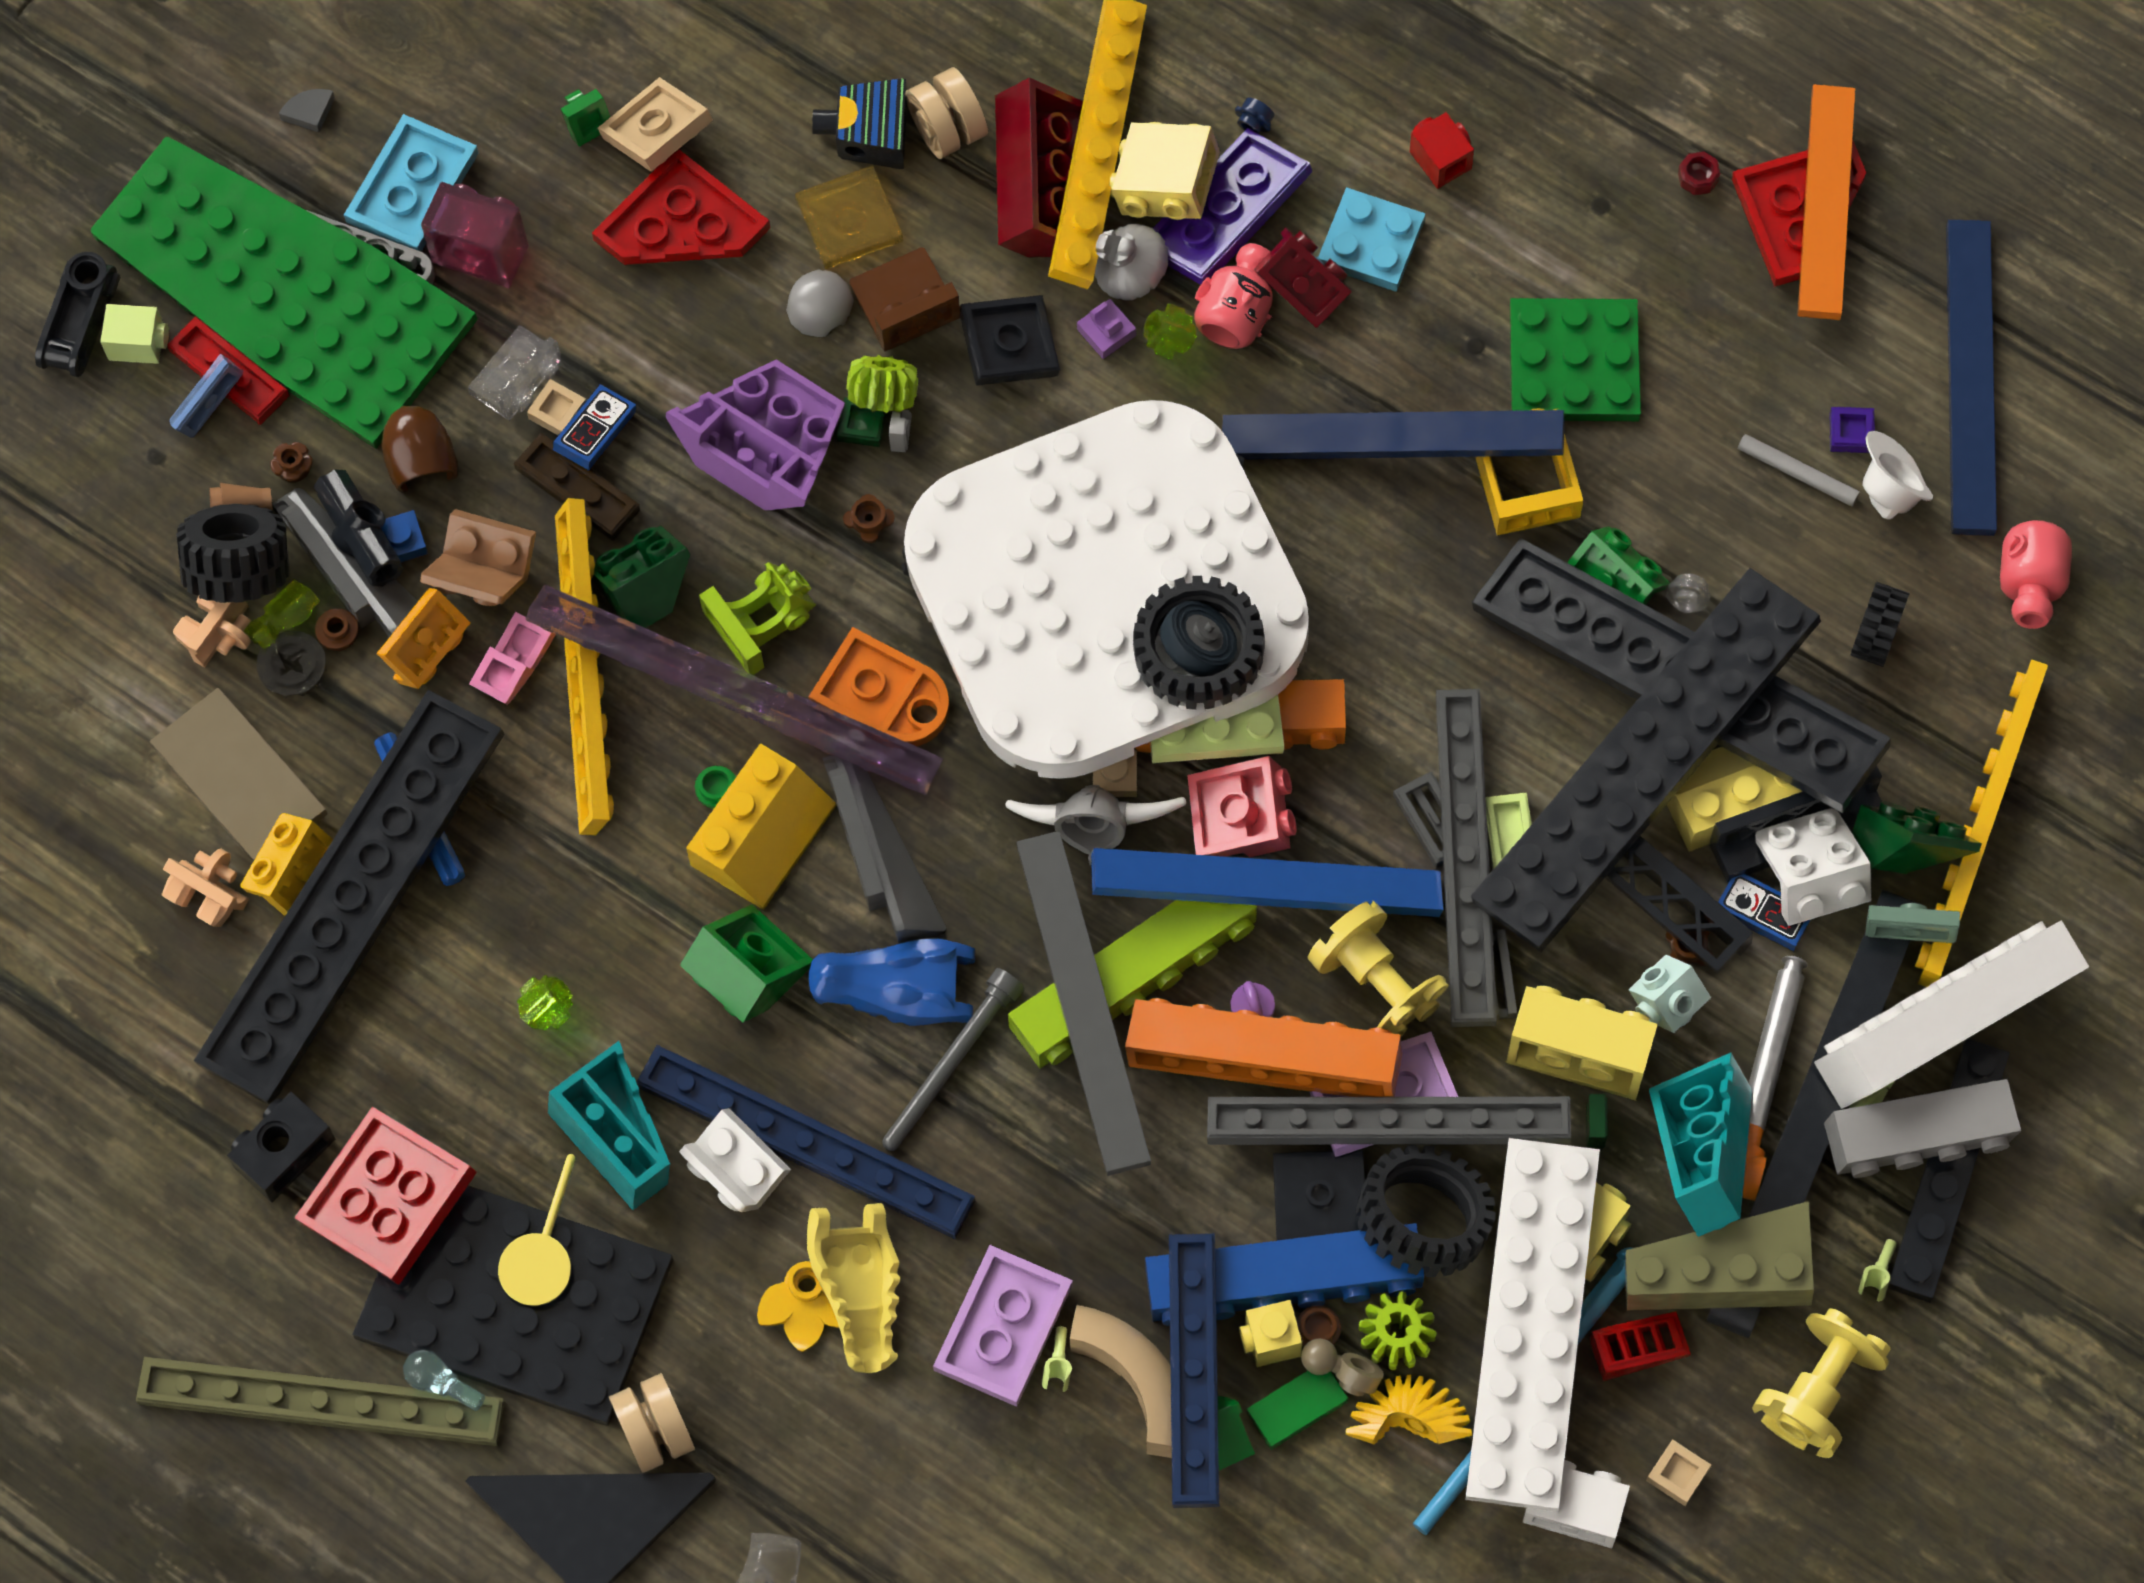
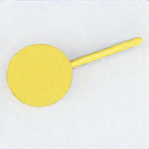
[498,1154,575,1306]

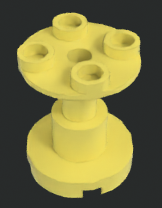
[1308,901,1449,1036]
[1752,1308,1891,1458]

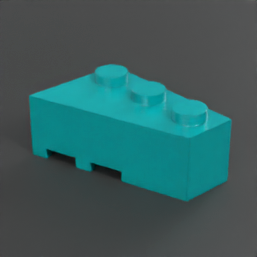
[548,1041,670,1210]

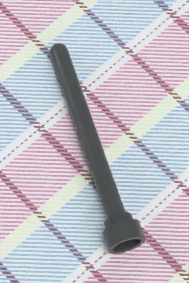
[882,968,1025,1151]

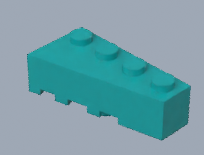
[1649,1053,1753,1237]

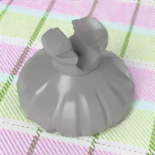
[1095,224,1168,300]

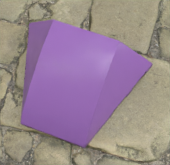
[666,359,845,510]

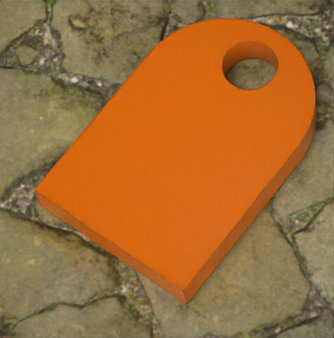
[808,627,949,748]

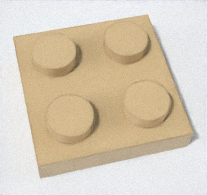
[598,77,713,171]

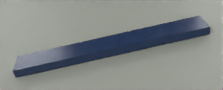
[1946,220,1997,536]
[1222,410,1565,460]
[636,1045,975,1239]

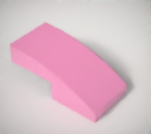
[469,612,556,705]

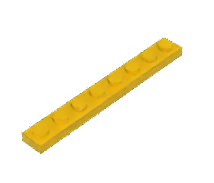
[1048,0,1147,289]
[555,498,614,836]
[1915,659,2048,987]

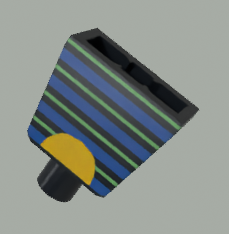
[812,79,907,169]

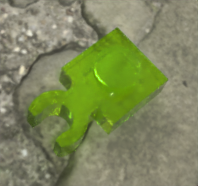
[244,580,320,649]

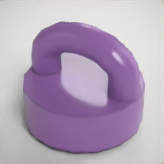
[1230,981,1275,1017]

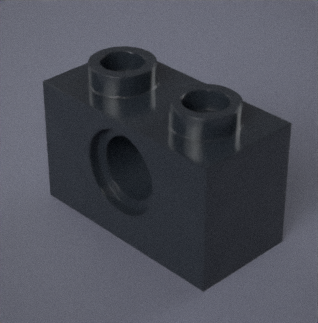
[227,1092,336,1203]

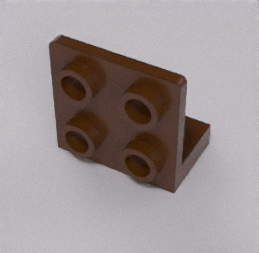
[849,247,960,352]

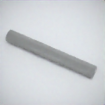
[1737,434,1860,507]

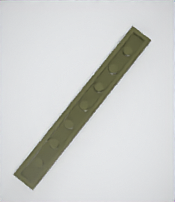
[136,1357,505,1446]

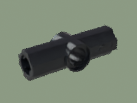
[314,469,404,587]

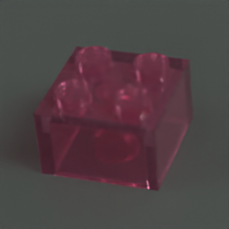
[421,181,529,288]

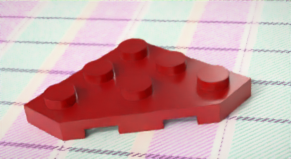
[1732,139,1866,287]
[592,149,771,265]

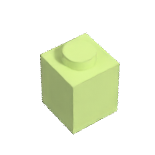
[100,304,169,364]

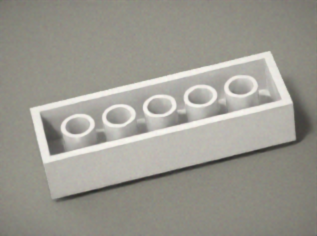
[1814,920,2089,1109]

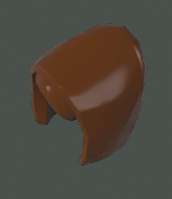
[382,406,458,493]

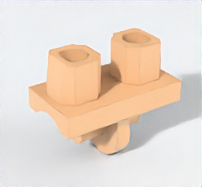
[173,596,251,668]
[162,848,249,927]

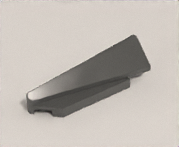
[272,488,418,637]
[823,750,946,944]

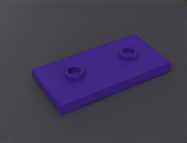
[1153,128,1312,285]

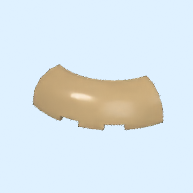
[1070,1305,1172,1458]

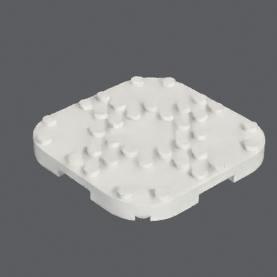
[904,400,1309,779]

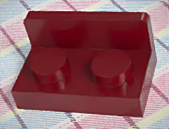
[1254,228,1352,328]

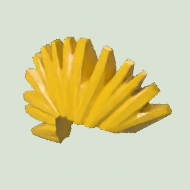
[1346,1375,1472,1445]

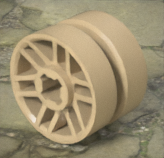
[905,67,988,159]
[609,1373,695,1474]

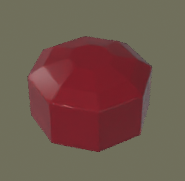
[1678,151,1721,195]

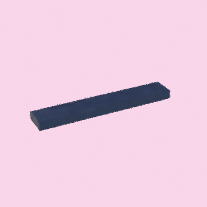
[1169,1233,1220,1508]

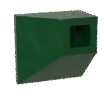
[592,525,690,634]
[1852,801,1982,874]

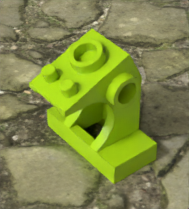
[699,562,816,677]

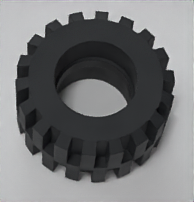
[176,504,289,603]

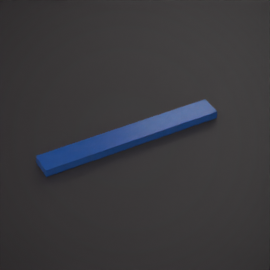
[1091,848,1443,917]

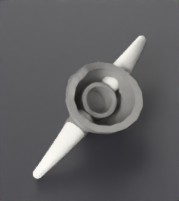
[1005,785,1186,866]

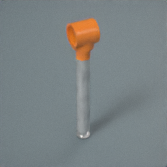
[1742,956,1808,1201]

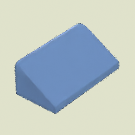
[169,354,244,438]

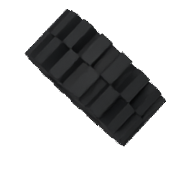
[1850,582,1910,667]

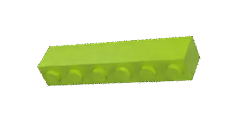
[1008,900,1257,1069]

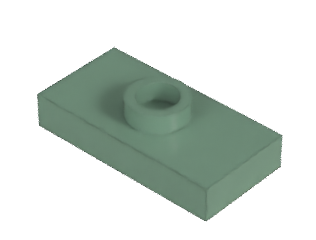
[1866,903,1960,943]

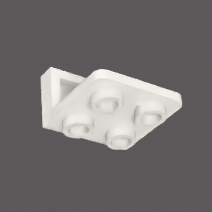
[1756,809,1871,926]

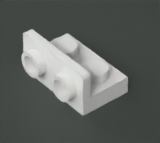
[679,1108,791,1212]

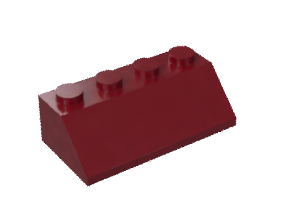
[995,77,1083,258]

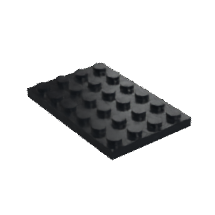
[353,1185,674,1426]

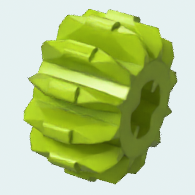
[846,355,918,413]
[1358,1291,1437,1370]

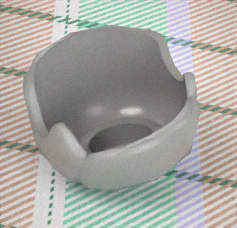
[786,269,854,337]

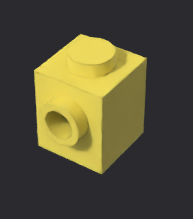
[1239,1300,1302,1367]

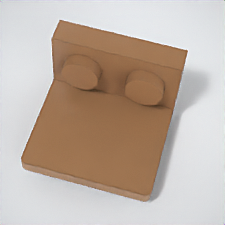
[420,509,536,606]

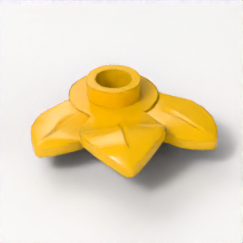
[757,1261,839,1352]

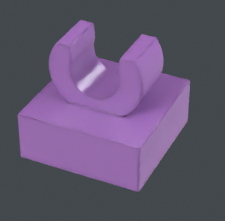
[1077,299,1136,359]

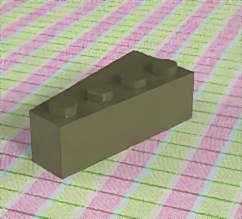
[1625,1201,1814,1310]

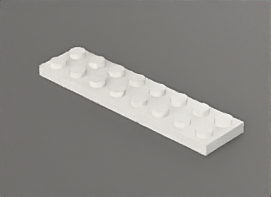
[1465,1138,1600,1512]

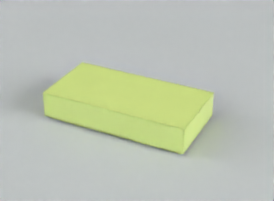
[1485,793,1532,870]

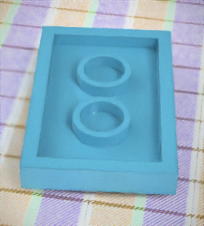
[344,114,479,251]

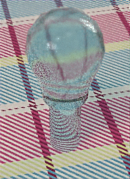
[403,1350,485,1411]

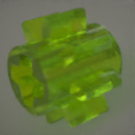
[1143,303,1196,360]
[517,975,573,1031]

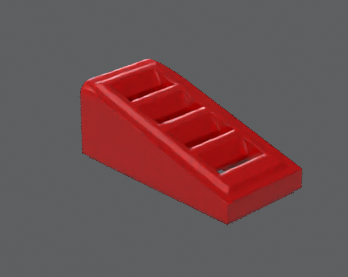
[1589,1311,1691,1381]

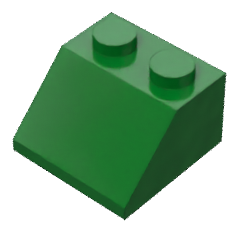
[680,904,813,1023]

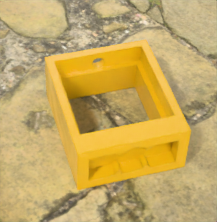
[1475,408,1583,535]

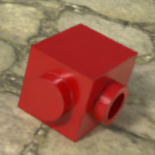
[1409,112,1474,189]

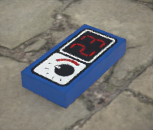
[553,384,636,470]
[1718,874,1811,952]

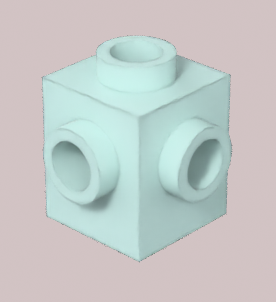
[1629,955,1711,1033]

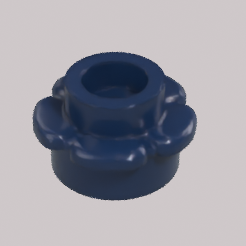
[1235,98,1275,134]

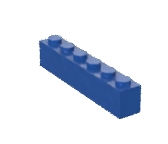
[1145,1223,1424,1326]

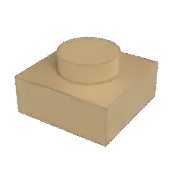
[527,379,586,435]
[1093,750,1137,797]
[1646,1439,1711,1506]

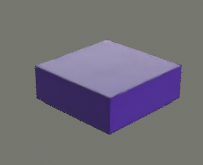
[1830,407,1875,453]

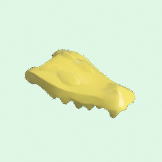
[807,1203,900,1373]

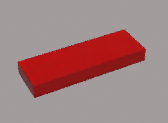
[167,316,290,425]

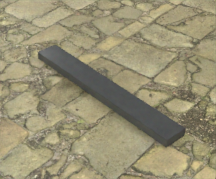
[1435,689,1497,1027]
[1016,831,1151,1176]
[1207,1096,1571,1145]

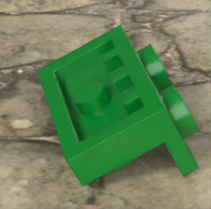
[1567,526,1670,605]

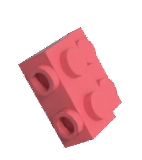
[1187,756,1297,858]

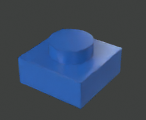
[382,510,428,562]

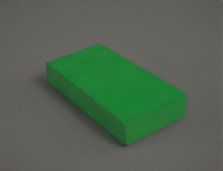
[1246,1371,1348,1450]

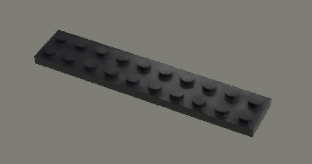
[1472,538,1891,813]
[1471,568,1821,953]
[194,690,505,1105]

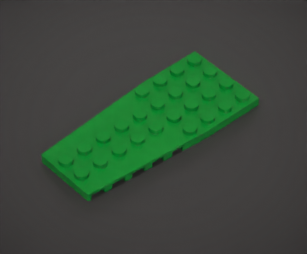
[91,137,478,449]

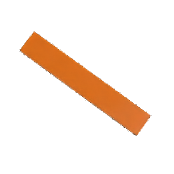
[1798,84,1855,320]

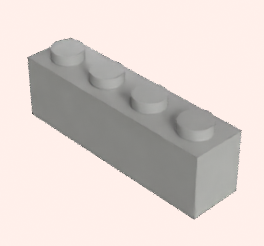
[1824,1079,2021,1178]

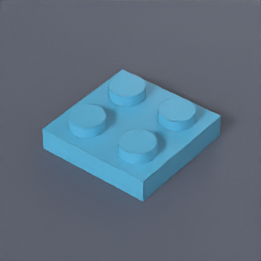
[1318,187,1425,292]

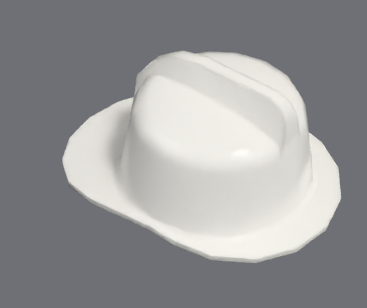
[1862,431,1933,520]

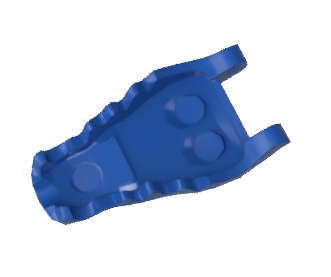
[809,939,976,1026]

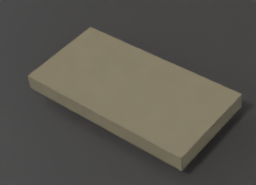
[149,688,328,862]

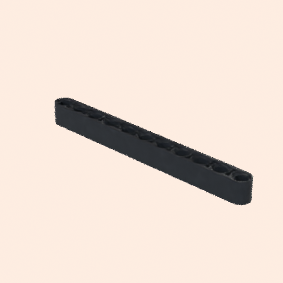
[1706,889,1919,1339]

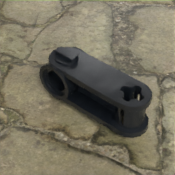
[35,251,121,377]

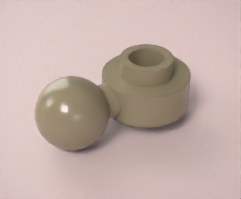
[1301,1338,1384,1396]

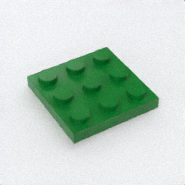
[1509,298,1641,422]

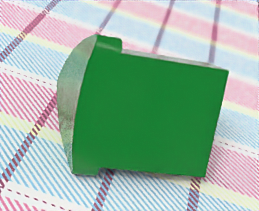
[1218,1396,1255,1471]

